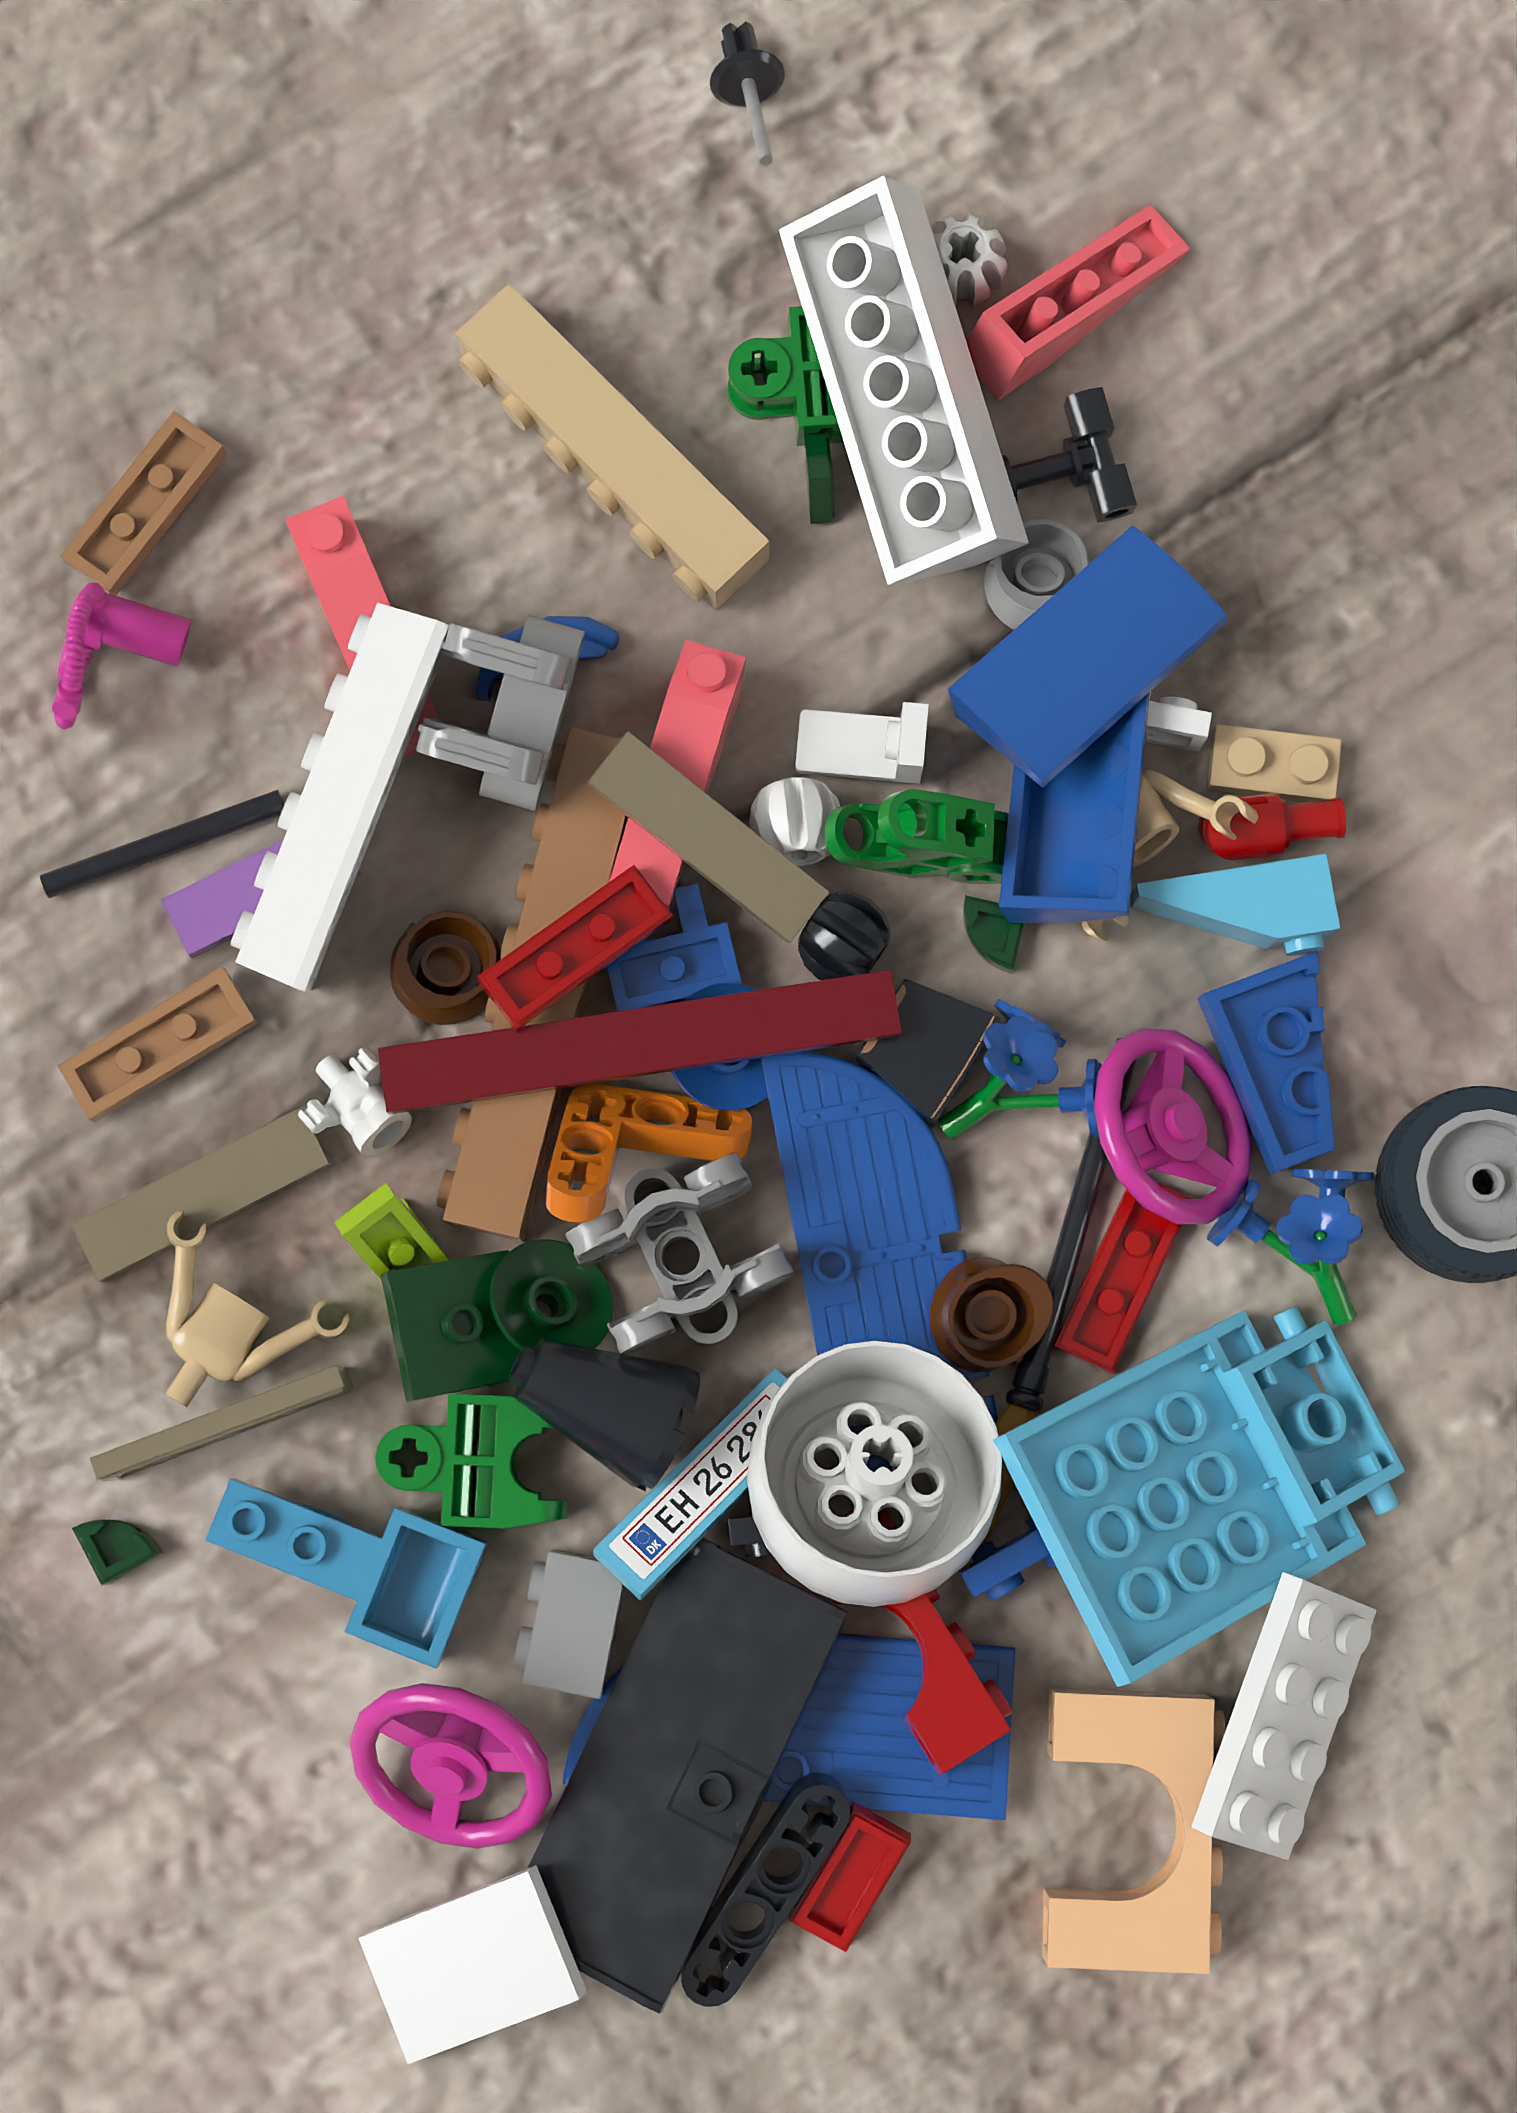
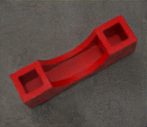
[829,1509,1012,1776]

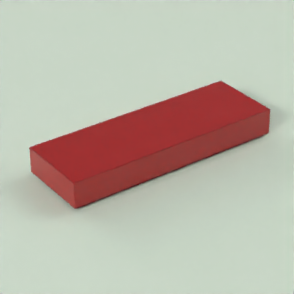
[477,864,673,1032]
[1054,1181,1192,1374]

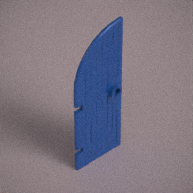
[761,1051,998,1472]
[562,1633,1015,1820]

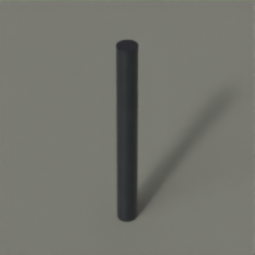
[40,789,284,899]

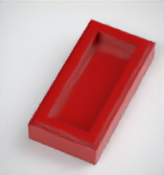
[788,1801,911,1952]

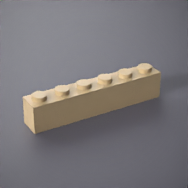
[455,283,770,610]

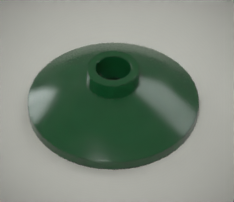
[490,1239,613,1350]

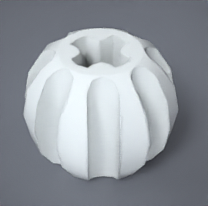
[933,213,1008,308]
[749,777,840,866]

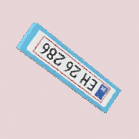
[593,1368,787,1601]

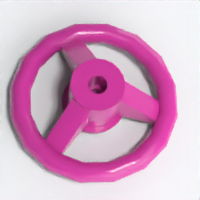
[1094,1028,1252,1224]
[350,1683,552,1849]

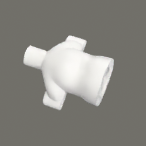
[298,1047,412,1157]

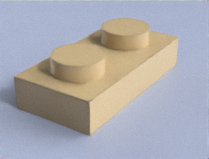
[1206,724,1342,802]

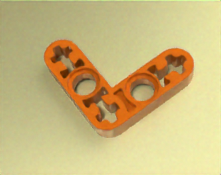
[546,1084,753,1222]

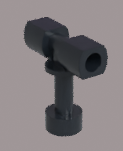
[1002,387,1137,523]

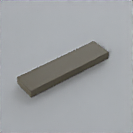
[586,731,829,943]
[71,1107,332,1282]
[90,1365,354,1481]

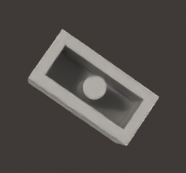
[514,1549,625,1699]

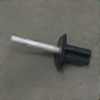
[710,21,785,166]

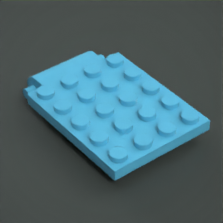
[993,1305,1405,1687]

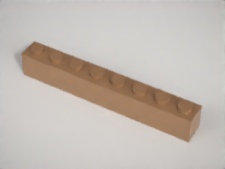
[437,727,629,1243]

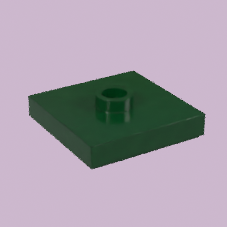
[380,1250,520,1403]

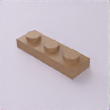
[60,411,227,596]
[57,966,259,1122]

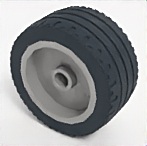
[1374,1086,1517,1283]

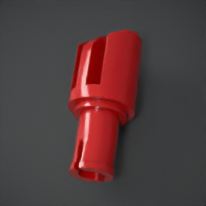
[1198,793,1346,860]

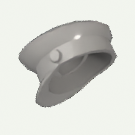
[984,519,1090,630]

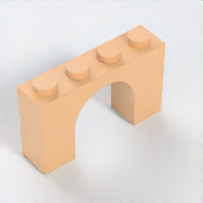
[1042,1687,1225,1974]

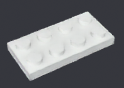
[1191,1572,1377,1860]

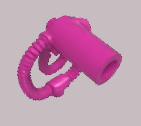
[52,582,192,730]

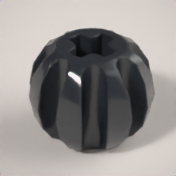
[798,891,891,980]

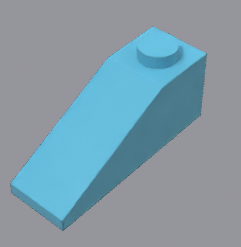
[1130,854,1340,956]

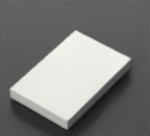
[359,1865,587,2064]

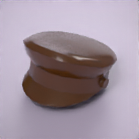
[390,911,501,1025]
[930,1257,1054,1373]

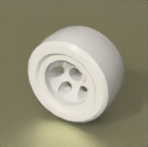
[747,1341,1003,1607]

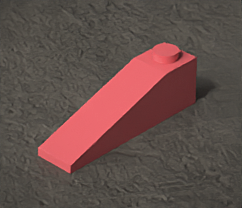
[966,204,1191,400]
[285,496,439,758]
[609,639,746,909]

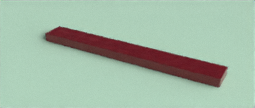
[377,970,902,1115]

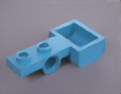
[205,1478,488,1669]

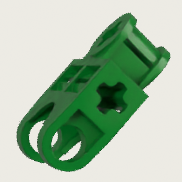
[728,306,844,446]
[825,789,1009,884]
[375,1393,569,1528]

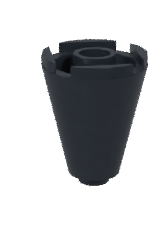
[508,1338,701,1492]

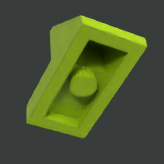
[334,1183,450,1280]

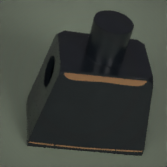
[855,979,1000,1128]

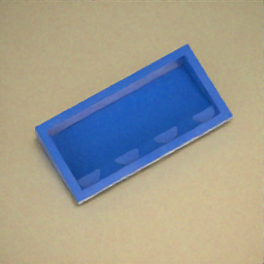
[948,525,1228,788]
[999,692,1150,923]

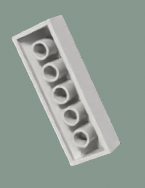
[779,175,1029,586]
[230,603,449,992]

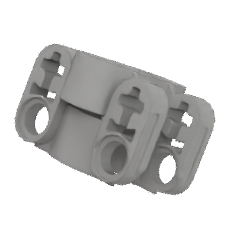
[416,615,585,811]
[565,1153,794,1355]

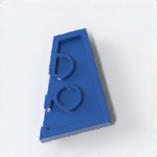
[1197,951,1335,1175]

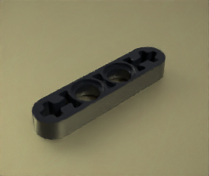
[680,1773,850,2007]

